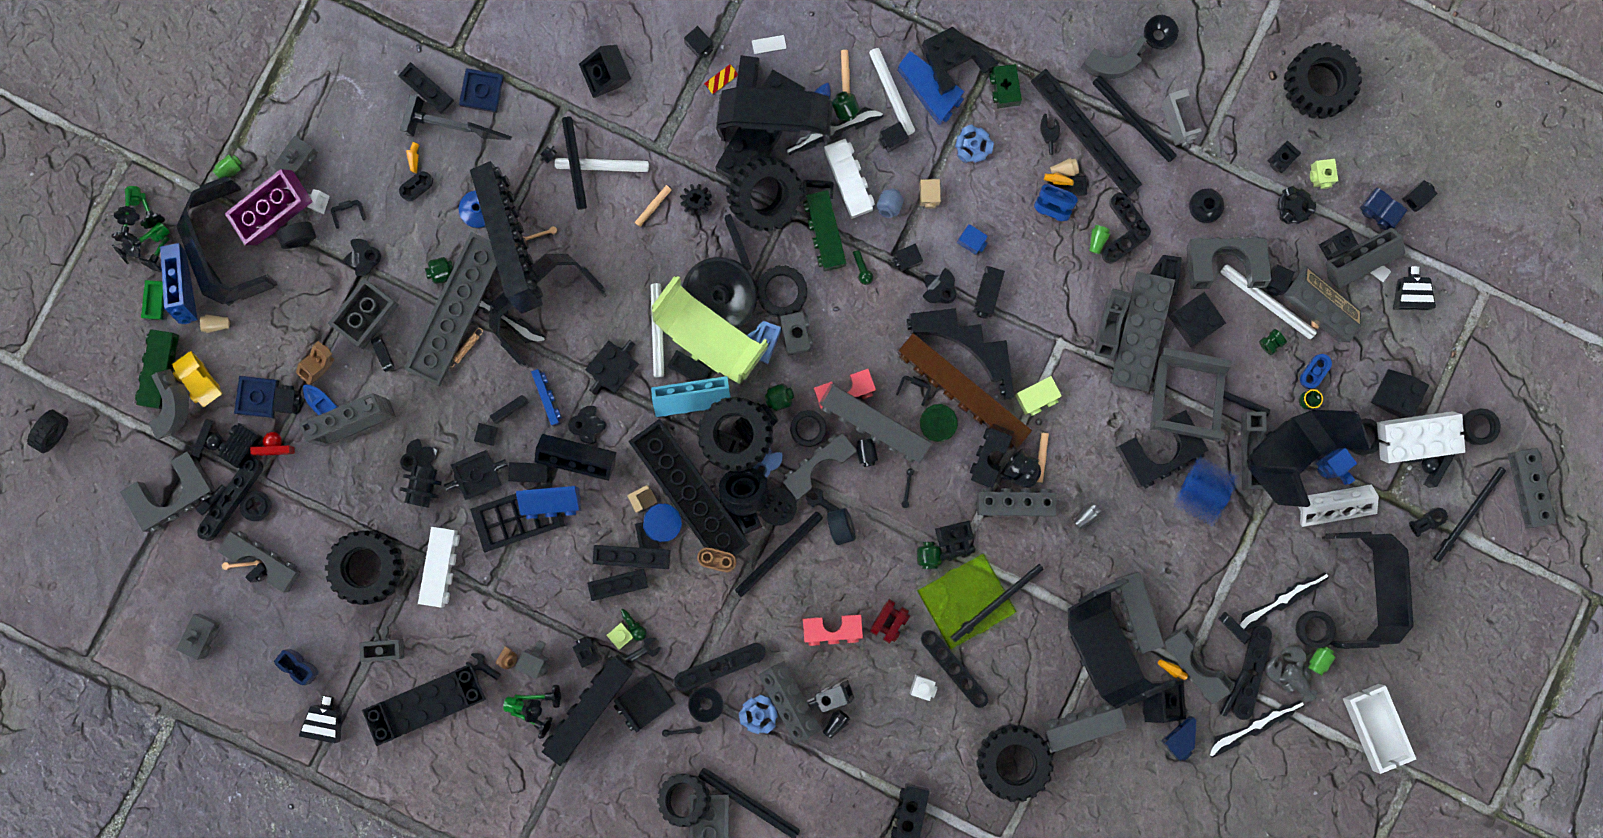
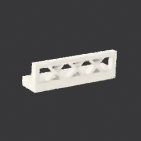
[1299,484,1379,527]

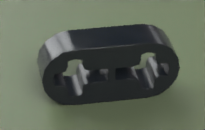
[399,171,433,201]
[371,336,395,372]
[1218,612,1251,645]

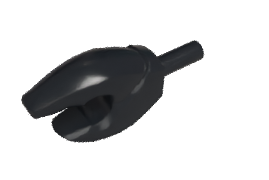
[1040,114,1060,155]

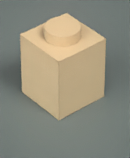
[919,179,941,209]

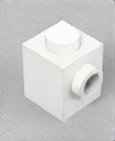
[910,675,937,701]

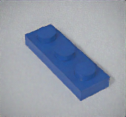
[531,369,562,427]

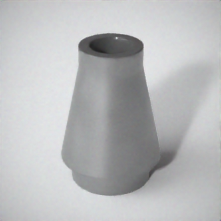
[1073,502,1102,530]

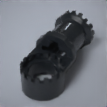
[1409,508,1448,537]

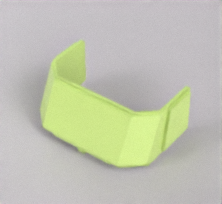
[652,276,768,384]

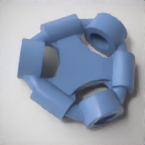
[955,125,994,163]
[739,694,778,735]

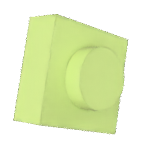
[607,622,633,650]

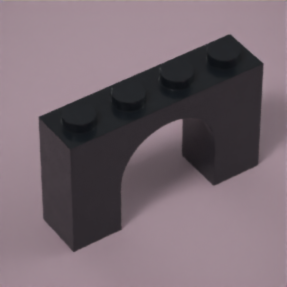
[1116,410,1209,489]

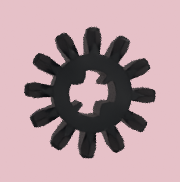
[680,184,712,216]

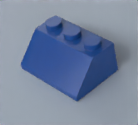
[516,486,581,519]

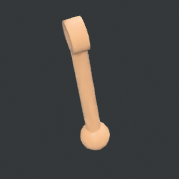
[523,226,557,241]
[222,559,263,570]

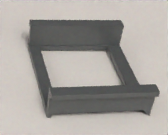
[1150,348,1232,442]

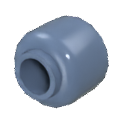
[876,189,904,218]

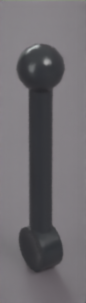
[901,468,914,508]
[662,726,702,737]

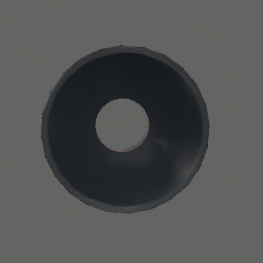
[1143,15,1179,50]
[1189,189,1224,223]
[688,687,724,723]

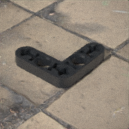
[1102,193,1151,264]

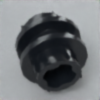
[400,465,442,508]

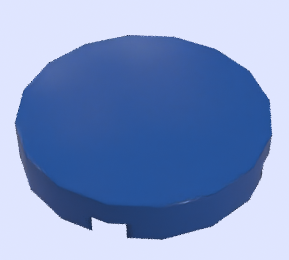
[643,504,682,542]

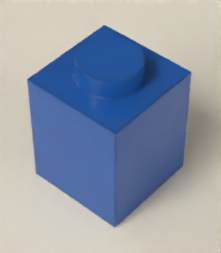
[957,224,988,255]

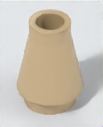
[1050,158,1079,177]
[200,314,230,333]

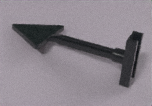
[400,94,512,140]

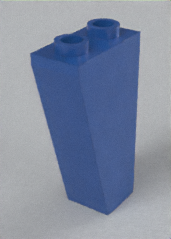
[897,51,964,125]
[160,243,198,324]

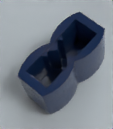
[1359,188,1408,230]
[274,649,319,685]

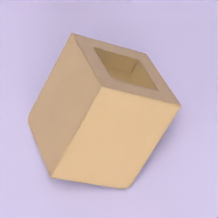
[627,485,657,513]

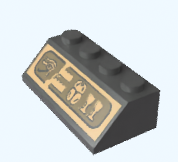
[1283,266,1361,342]

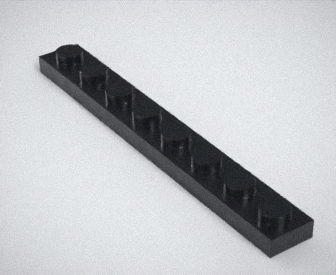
[1031,69,1142,197]

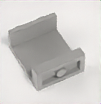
[1161,89,1202,147]

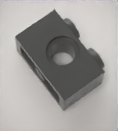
[780,312,813,356]

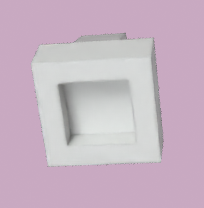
[307,189,330,214]

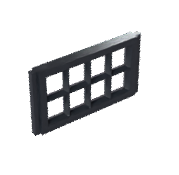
[470,482,565,553]

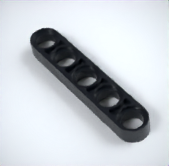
[920,630,988,708]

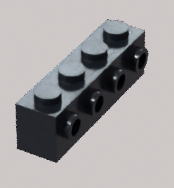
[534,434,617,481]

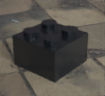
[1168,292,1226,347]

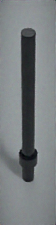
[1433,467,1506,563]
[950,564,1044,643]

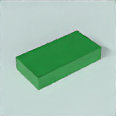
[141,280,164,320]

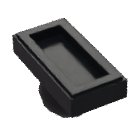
[192,419,223,457]
[1421,454,1455,488]

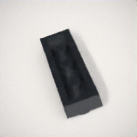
[592,545,671,569]

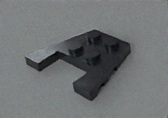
[922,27,999,95]

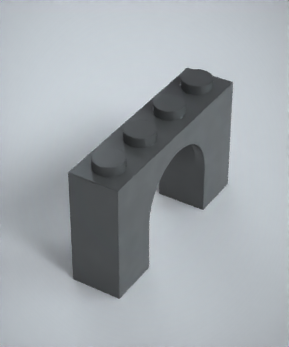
[1186,237,1271,289]
[120,451,215,533]

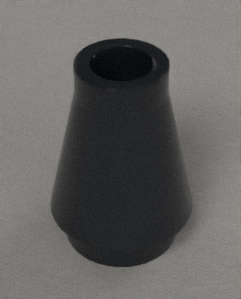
[823,709,850,739]

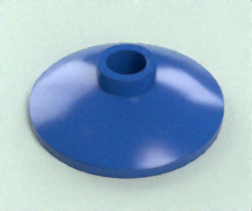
[459,190,486,228]

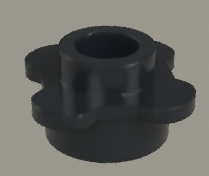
[540,146,557,164]

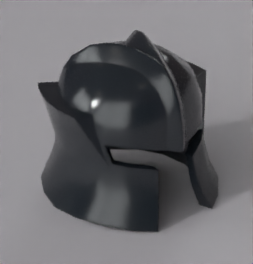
[999,448,1041,488]

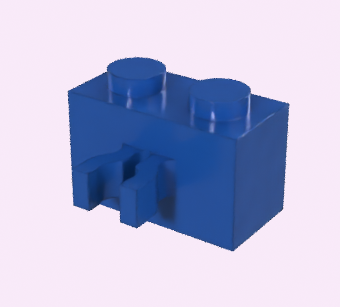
[1316,448,1357,485]

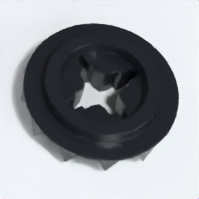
[240,491,272,521]

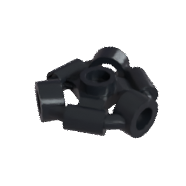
[1277,186,1316,225]

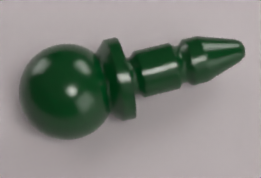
[621,609,647,641]

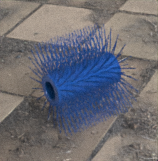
[1174,456,1238,526]

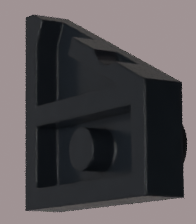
[1150,255,1182,296]

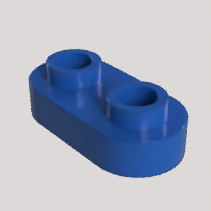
[1300,354,1332,389]

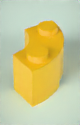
[172,351,222,408]

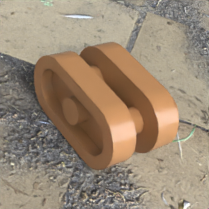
[697,548,737,572]

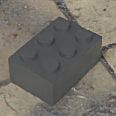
[328,278,399,350]

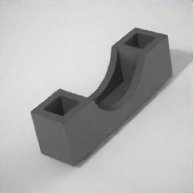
[1241,412,1266,490]
[783,433,857,500]
[218,531,301,592]
[1164,624,1235,704]

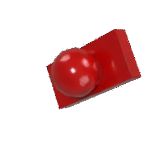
[250,432,295,456]

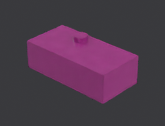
[224,169,313,246]

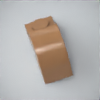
[296,341,335,385]

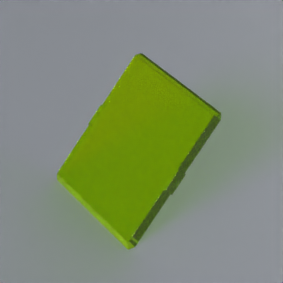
[917,553,1017,650]

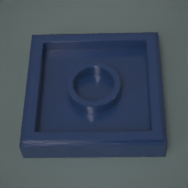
[459,68,504,113]
[234,376,279,418]

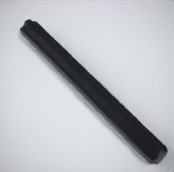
[1093,76,1177,162]
[735,511,823,597]
[698,768,800,838]

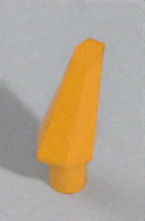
[406,142,420,174]
[1044,172,1074,186]
[1158,659,1188,680]

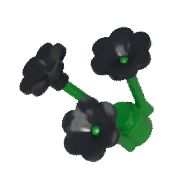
[111,186,165,242]
[112,222,170,272]
[503,685,561,739]

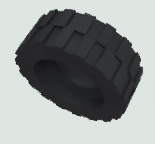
[27,409,69,454]

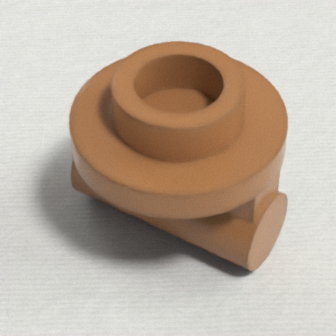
[495,646,517,669]

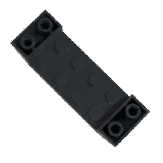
[362,663,486,746]

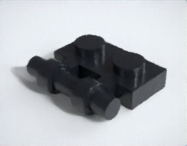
[935,521,976,561]

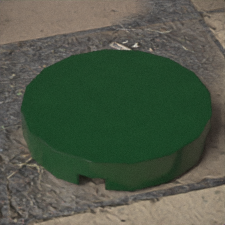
[919,404,958,442]

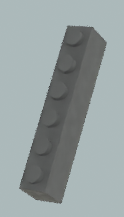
[819,383,932,463]

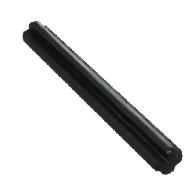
[562,116,587,210]

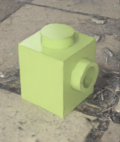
[1310,159,1338,189]

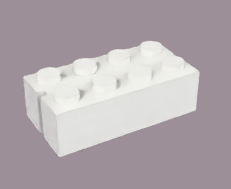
[1377,411,1465,463]
[1343,684,1416,774]

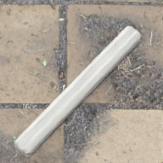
[869,48,915,135]
[555,158,649,172]
[651,283,664,378]

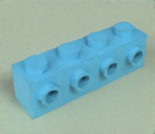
[651,376,731,417]

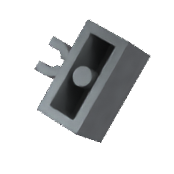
[272,136,318,180]
[176,614,220,660]
[359,626,405,662]
[515,640,550,679]

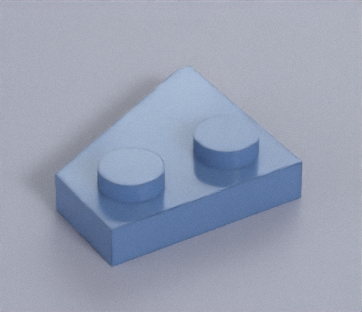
[747,321,782,364]

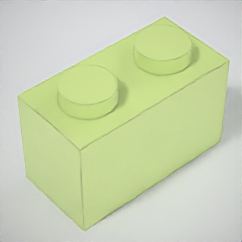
[1015,376,1062,416]

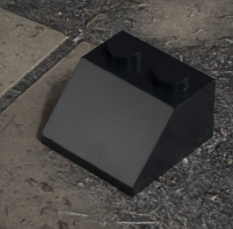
[579,45,631,98]
[1371,369,1429,419]
[1143,680,1186,723]

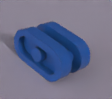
[1034,184,1078,221]

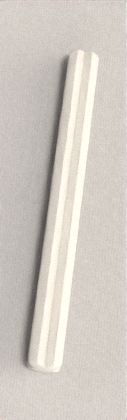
[1220,264,1317,339]

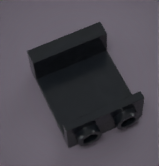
[614,672,676,733]

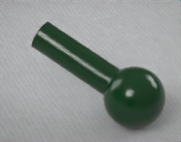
[853,249,873,285]

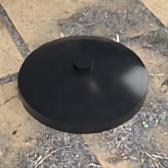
[682,257,757,329]

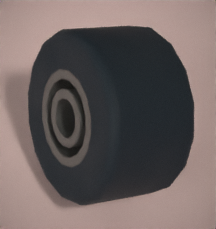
[827,508,856,545]

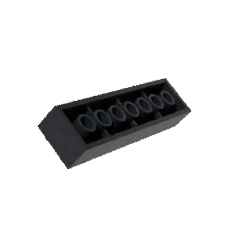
[470,161,543,314]
[628,419,751,556]

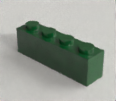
[803,190,846,272]
[135,329,179,409]

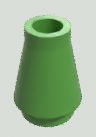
[1089,225,1110,254]

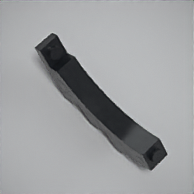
[906,308,1014,400]

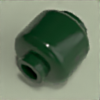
[832,91,860,121]
[425,257,453,284]
[765,383,795,411]
[917,542,942,569]

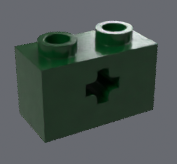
[989,64,1022,109]

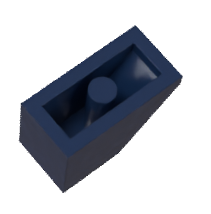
[1161,716,1196,761]

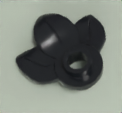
[343,239,381,276]
[923,268,957,304]
[568,406,607,444]
[400,439,437,472]

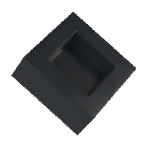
[474,423,498,446]
[245,563,268,583]

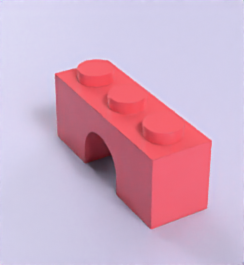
[814,369,876,411]
[803,614,863,646]

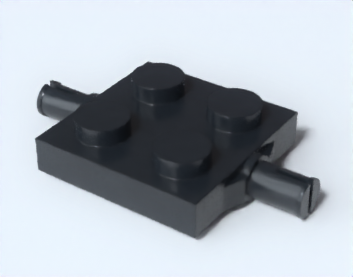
[585,339,639,395]
[444,450,508,500]

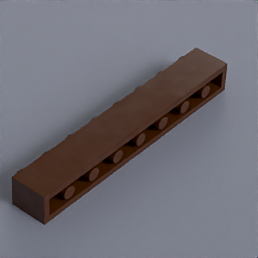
[897,333,1032,449]

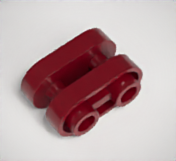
[869,599,910,644]

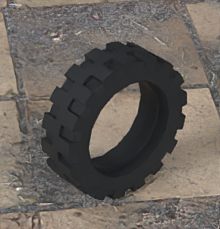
[757,265,807,317]
[657,774,711,827]

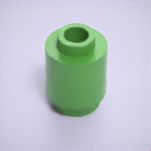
[212,154,242,179]
[1308,646,1336,676]

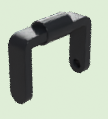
[803,180,834,199]
[331,200,366,229]
[896,376,931,406]

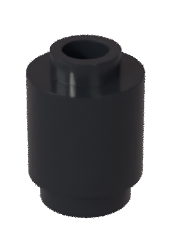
[856,438,878,467]

